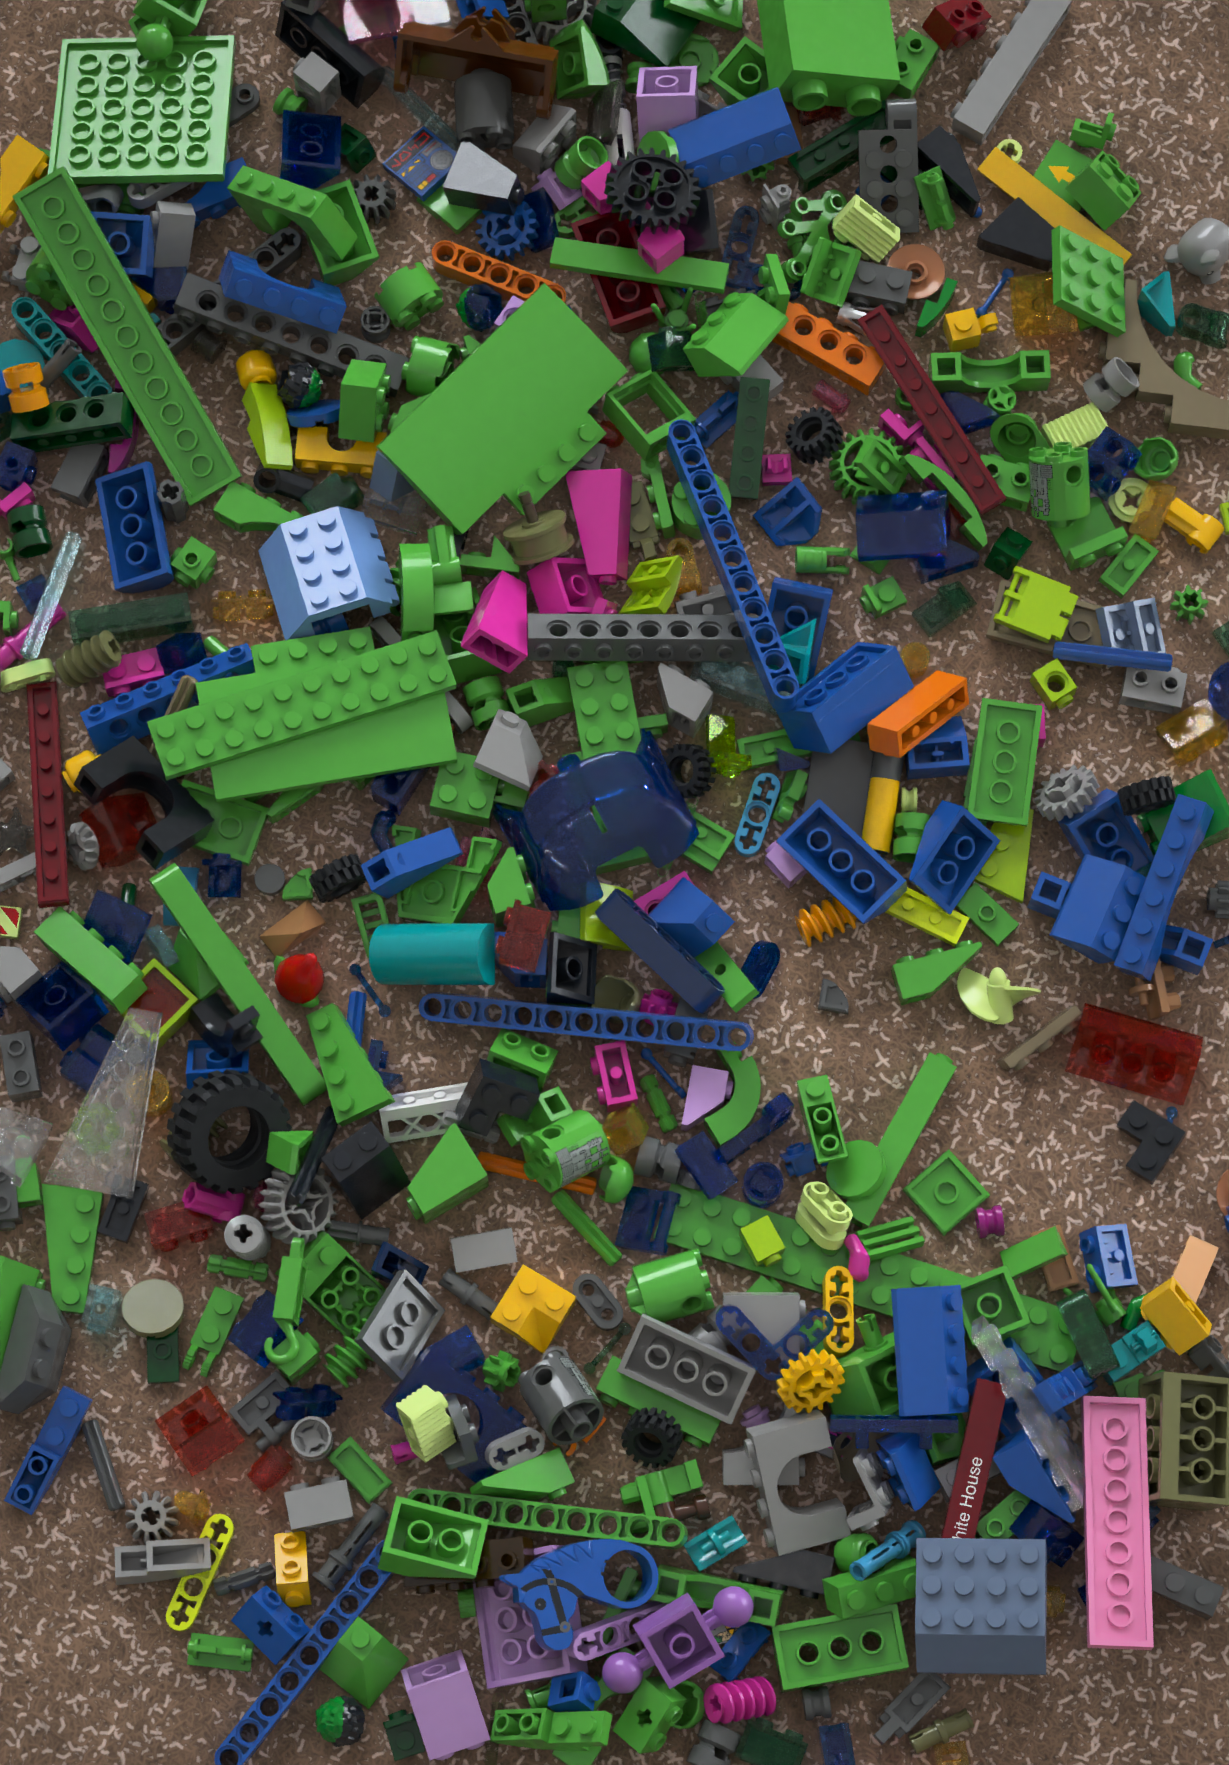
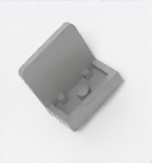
[846,1447,894,1531]

